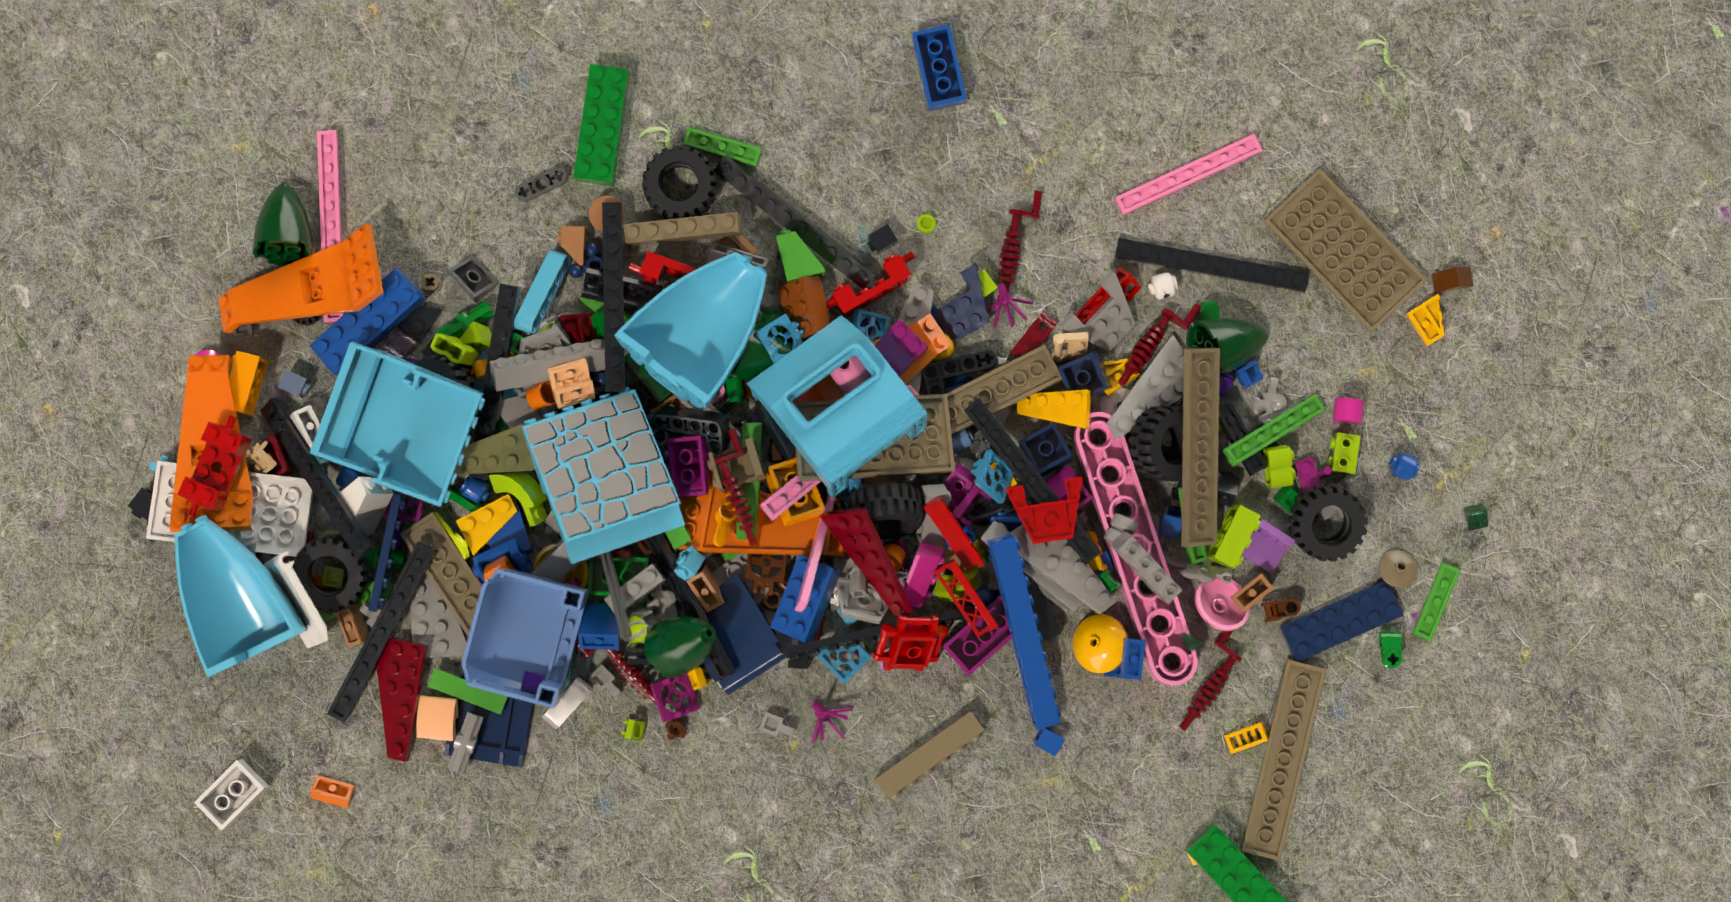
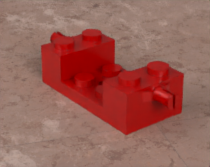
[629,251,697,285]
[826,251,915,318]
[177,415,252,517]

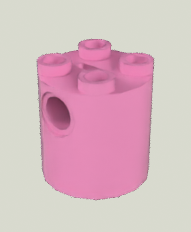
[830,356,872,395]

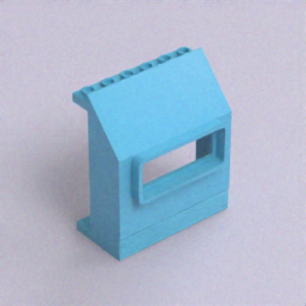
[747,315,927,498]

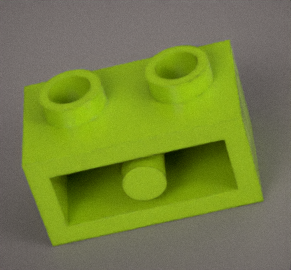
[1326,432,1360,476]

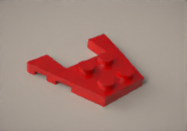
[1006,477,1083,545]

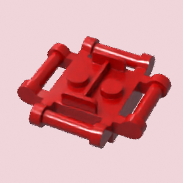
[872,615,949,671]

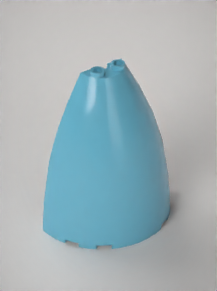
[615,252,767,409]
[175,515,307,677]

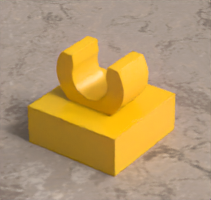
[688,667,712,690]

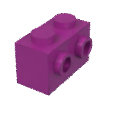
[943,463,976,512]

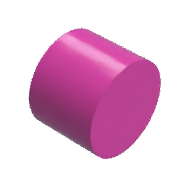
[1333,398,1364,424]

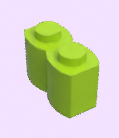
[430,333,478,366]
[1263,445,1296,489]

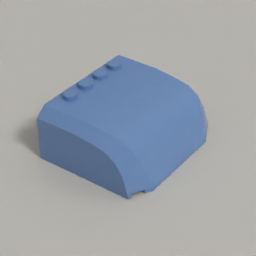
[462,569,589,708]

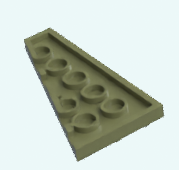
[455,411,558,475]

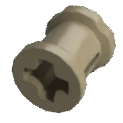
[421,274,442,293]

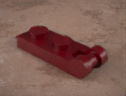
[1010,311,1059,359]

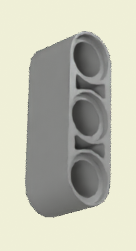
[541,676,593,730]

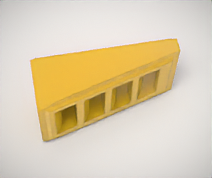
[1224,721,1268,754]

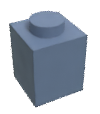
[277,369,311,398]

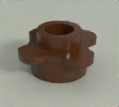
[665,719,687,740]

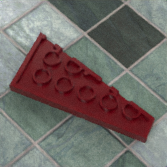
[820,507,913,616]
[376,637,429,762]

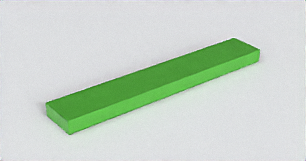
[1223,394,1326,467]
[736,423,764,540]

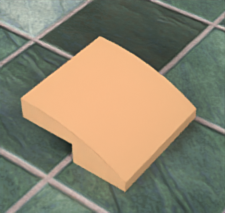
[547,358,595,409]
[417,695,459,741]

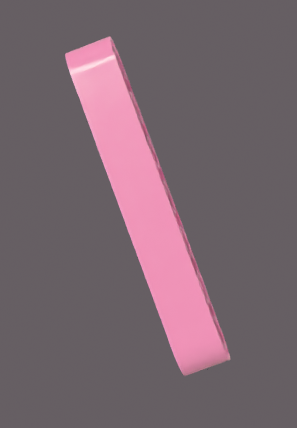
[1073,412,1197,685]

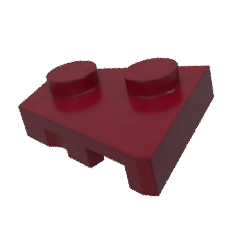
[558,313,597,344]

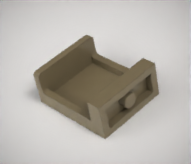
[707,437,767,493]

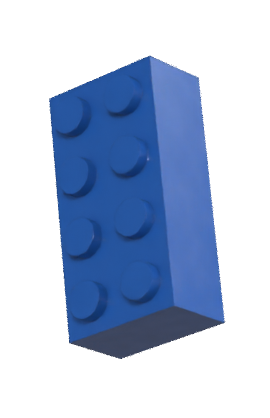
[912,24,967,112]
[770,554,841,643]

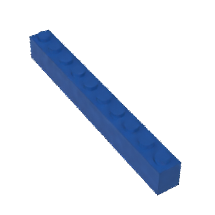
[987,533,1061,730]

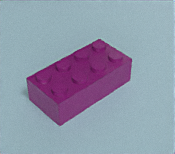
[942,595,1011,676]

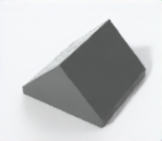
[447,255,499,303]

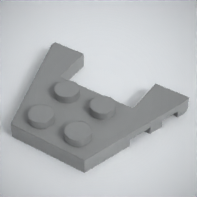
[1059,271,1135,352]
[516,326,571,396]
[833,557,909,624]

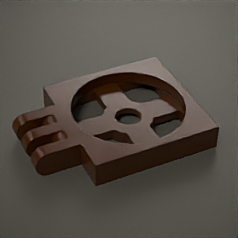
[745,554,787,596]

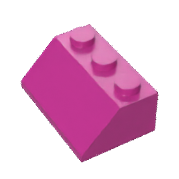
[903,541,945,607]

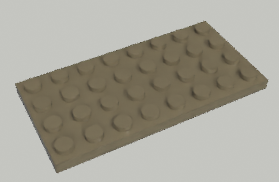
[1263,168,1427,333]
[793,394,955,482]

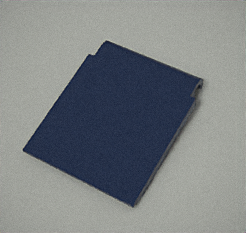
[678,574,785,695]
[445,670,533,767]

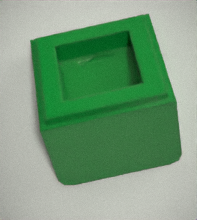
[1273,486,1300,514]

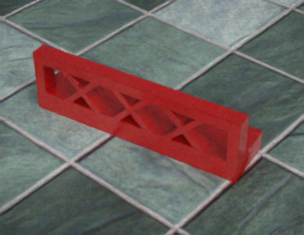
[1075,268,1142,343]
[923,495,985,570]
[934,559,998,637]

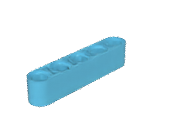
[514,250,571,334]

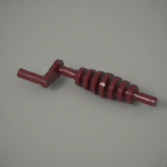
[999,191,1042,292]
[1118,304,1201,387]
[714,429,758,547]
[1179,630,1242,731]
[575,637,666,706]

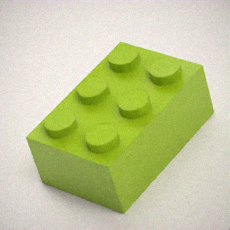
[1207,505,1261,568]

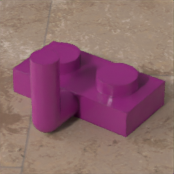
[1294,457,1332,495]

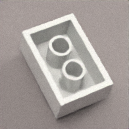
[194,759,269,831]

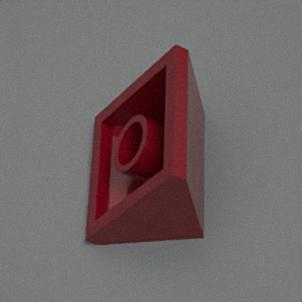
[259,434,294,476]

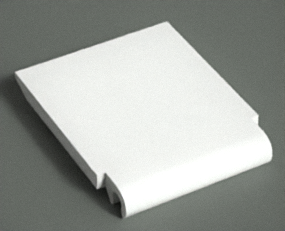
[264,552,328,649]

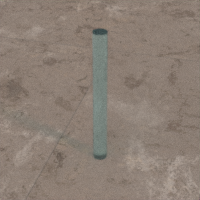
[857,225,878,302]

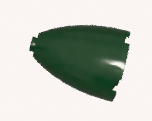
[253,184,313,265]
[1186,318,1268,376]
[729,323,793,381]
[644,616,716,678]

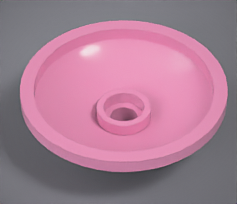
[1195,578,1250,631]

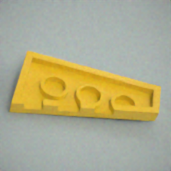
[1017,390,1091,430]

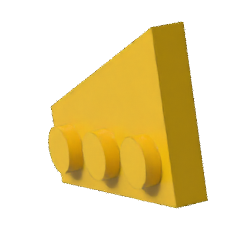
[456,494,518,556]

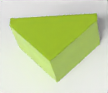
[459,321,492,350]

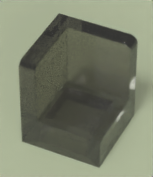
[977,562,999,590]

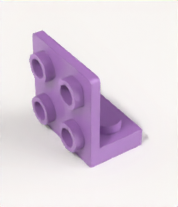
[1242,519,1295,573]

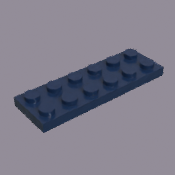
[368,494,406,612]
[1280,581,1404,662]

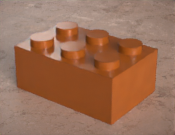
[777,276,831,343]

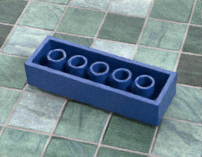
[310,268,426,376]

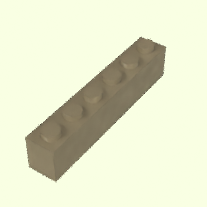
[623,212,743,247]
[874,711,984,799]

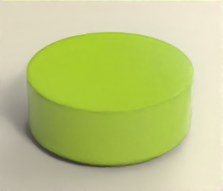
[917,214,936,234]

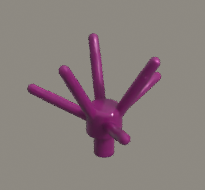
[987,284,1033,328]
[812,701,853,743]

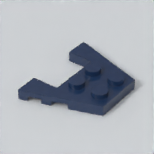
[931,263,990,342]

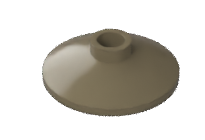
[1379,550,1418,588]

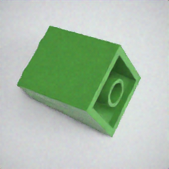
[776,230,826,283]

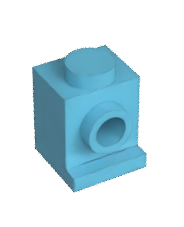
[674,546,705,581]

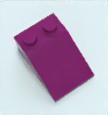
[874,319,928,377]
[667,435,712,497]

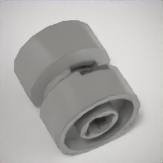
[1103,513,1138,543]

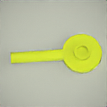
[434,512,469,559]

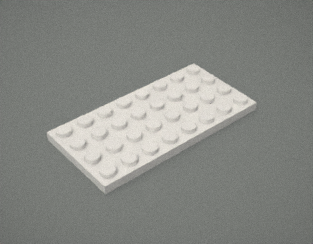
[146,461,313,557]

